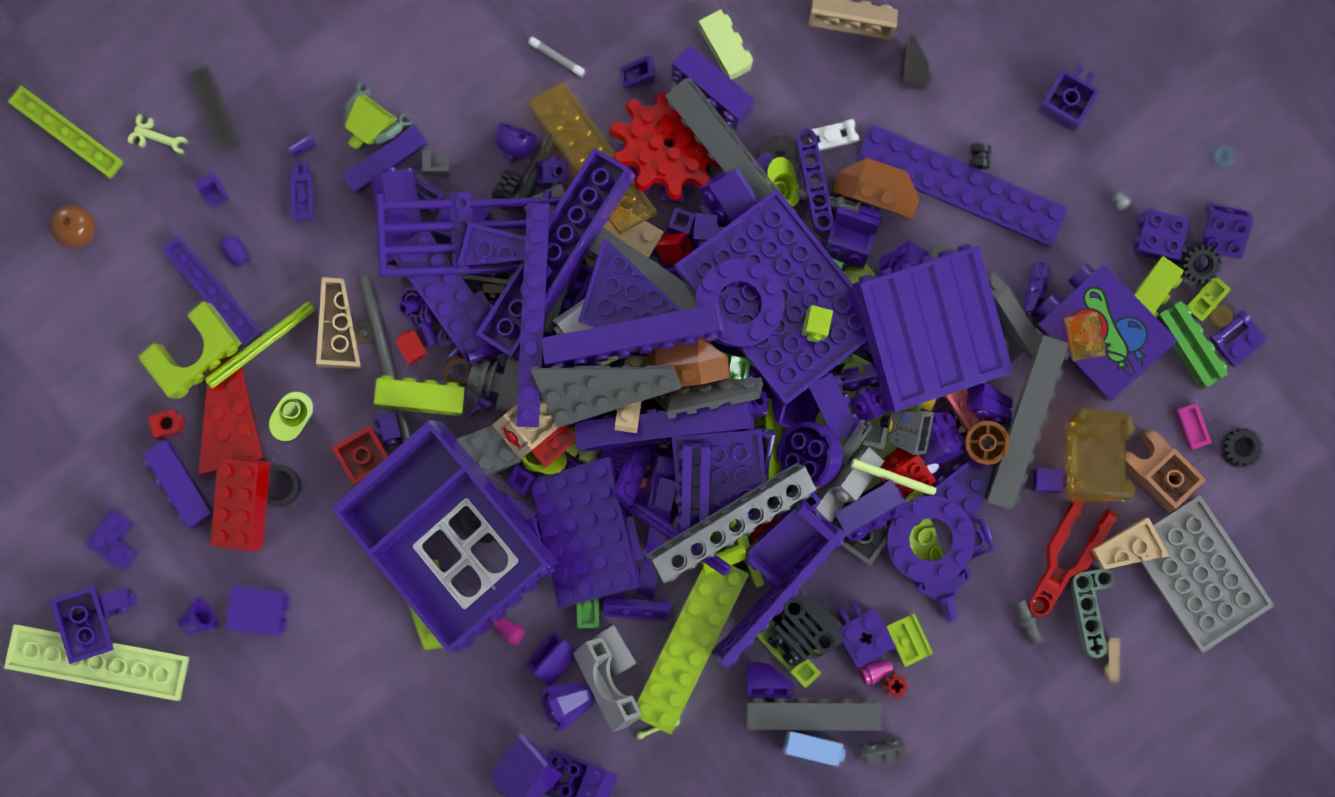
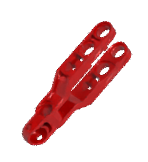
[1028,492,1117,616]

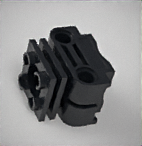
[765,591,844,667]

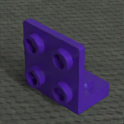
[1201,203,1254,259]

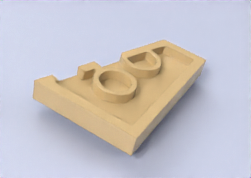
[1091,517,1169,569]

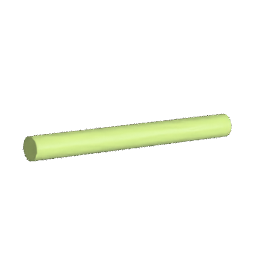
[851,459,936,496]

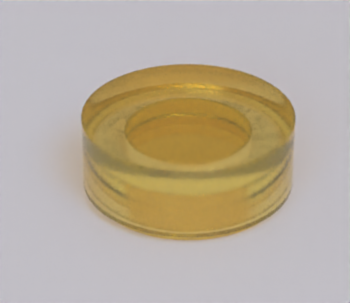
[1209,306,1233,328]

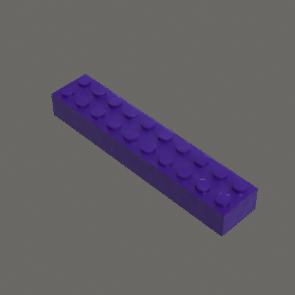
[476,148,636,361]

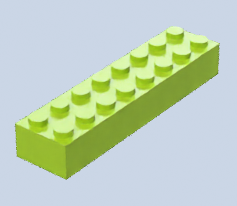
[636,565,749,735]

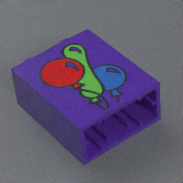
[1035,263,1178,401]

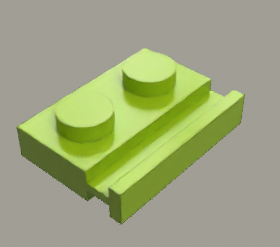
[885,613,933,667]

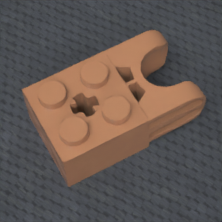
[1118,429,1206,513]

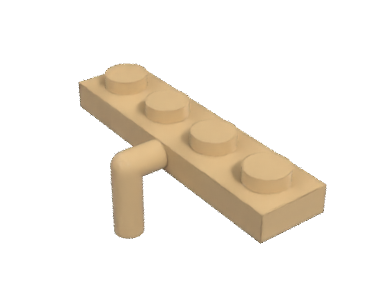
[615,355,647,433]

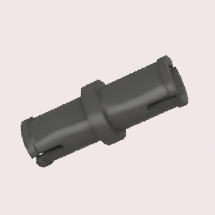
[1012,599,1044,645]

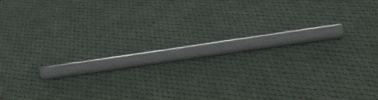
[359,276,411,444]

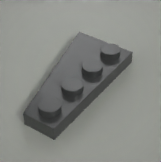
[667,377,763,419]

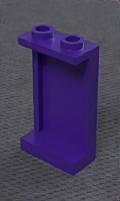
[746,500,835,587]

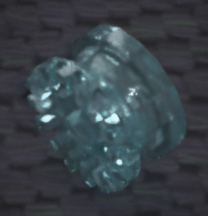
[1213,146,1235,167]

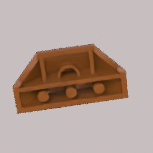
[832,158,920,220]
[642,339,731,387]

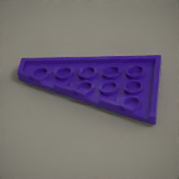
[578,239,712,344]

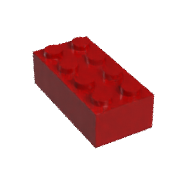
[210,457,270,551]

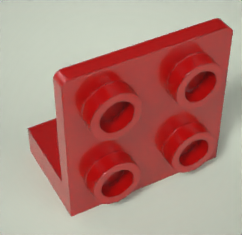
[879,447,936,498]

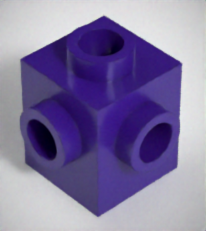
[536,156,571,187]
[850,387,888,422]

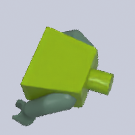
[345,83,413,150]

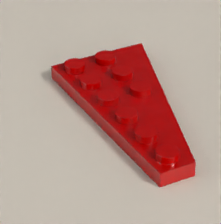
[198,350,264,475]

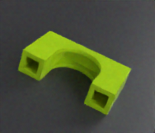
[138,301,242,399]

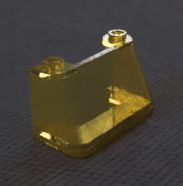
[1066,408,1135,502]

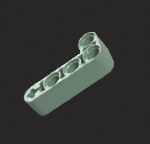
[1069,569,1115,658]

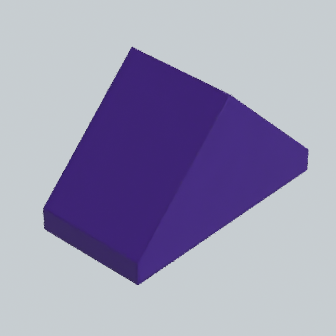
[619,55,655,88]

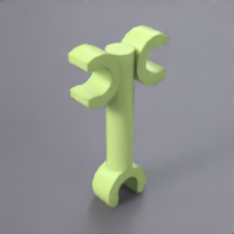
[128,114,188,154]

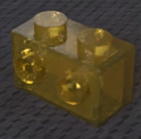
[1064,312,1106,362]

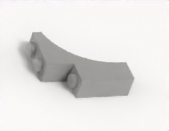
[815,447,884,523]

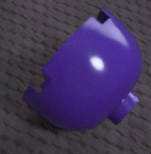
[495,123,539,161]

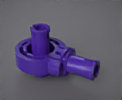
[397,286,438,347]

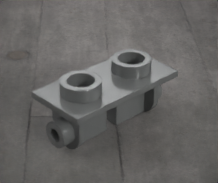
[858,737,906,766]

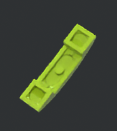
[756,619,821,688]

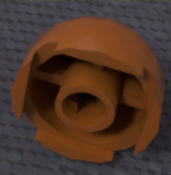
[50,205,96,248]
[965,420,1010,465]

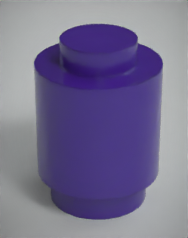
[219,234,250,268]

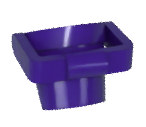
[972,518,995,558]
[178,597,219,635]

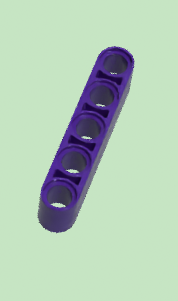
[796,128,833,235]

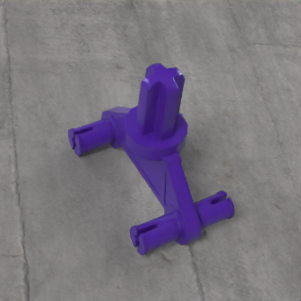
[912,567,971,622]

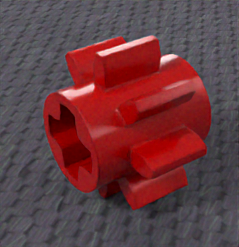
[881,672,910,700]

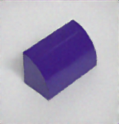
[525,630,576,686]

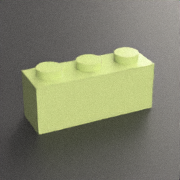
[698,9,753,80]

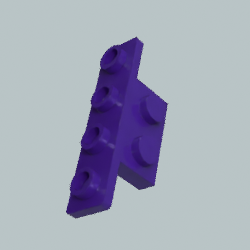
[923,460,970,523]

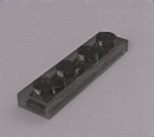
[188,65,242,152]

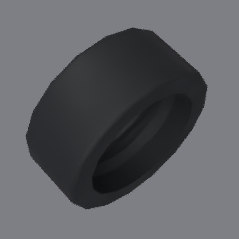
[267,465,301,507]

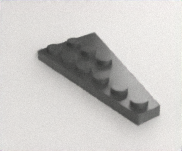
[531,365,682,428]

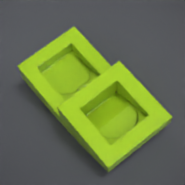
[1188,277,1231,322]

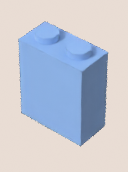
[782,730,846,766]

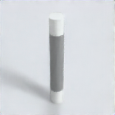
[528,37,586,77]

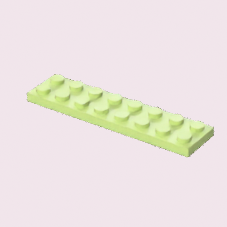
[4,624,190,701]

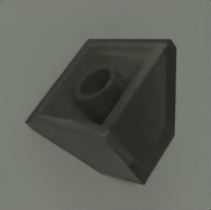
[899,34,933,91]

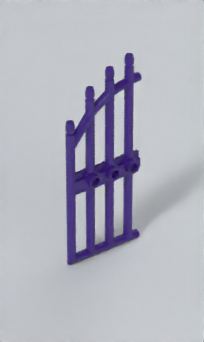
[375,190,562,277]

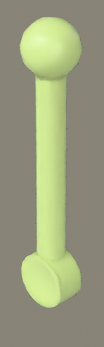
[636,720,680,740]

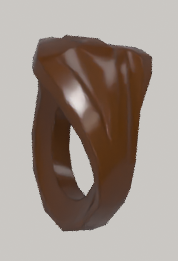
[443,355,472,384]

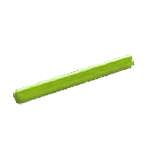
[205,302,315,388]

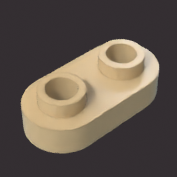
[1105,638,1120,682]

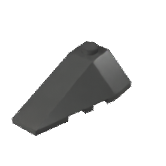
[988,272,1040,358]

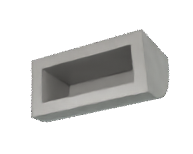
[592,625,636,677]

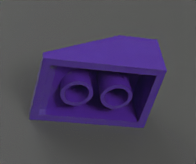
[50,585,114,664]

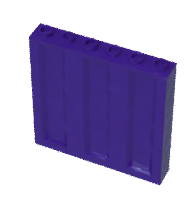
[852,243,1013,412]

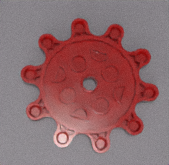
[608,91,721,200]

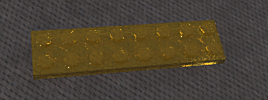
[528,82,657,235]

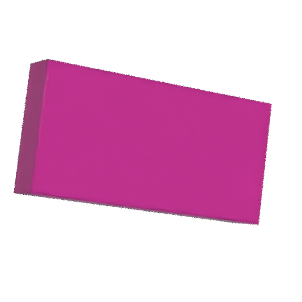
[1175,402,1212,451]

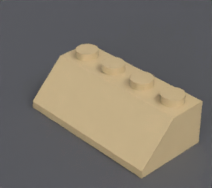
[808,0,898,40]

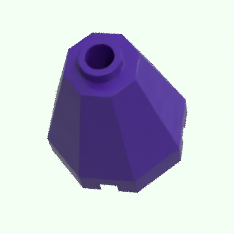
[539,683,595,732]

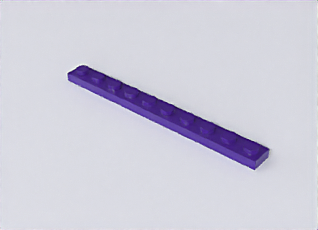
[516,203,550,428]

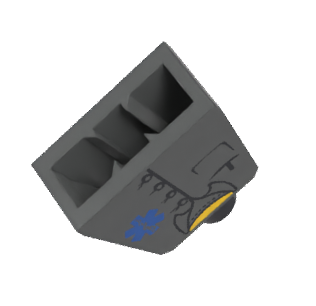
[880,410,934,455]

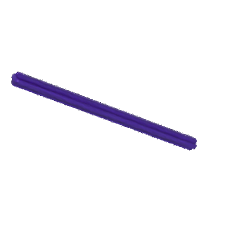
[565,453,731,575]

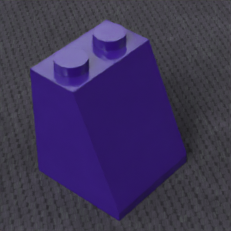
[490,733,563,797]

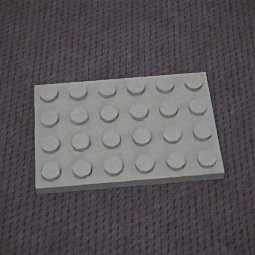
[1140,495,1275,653]

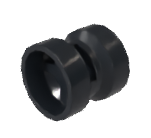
[969,143,992,170]

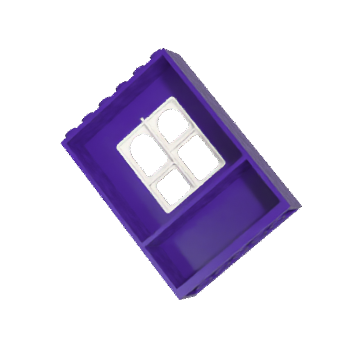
[331,420,559,653]

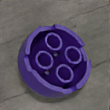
[777,422,843,488]

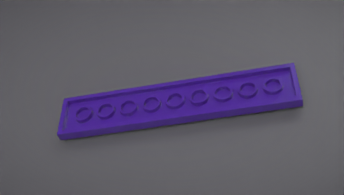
[854,124,1068,248]

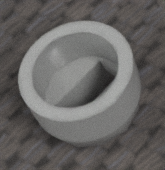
[1112,192,1132,211]

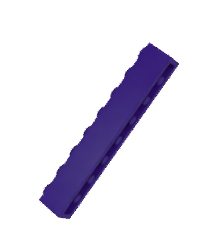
[541,304,724,368]
[575,401,755,452]

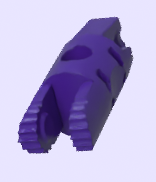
[1023,260,1050,316]

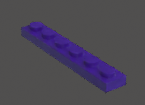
[162,236,263,347]

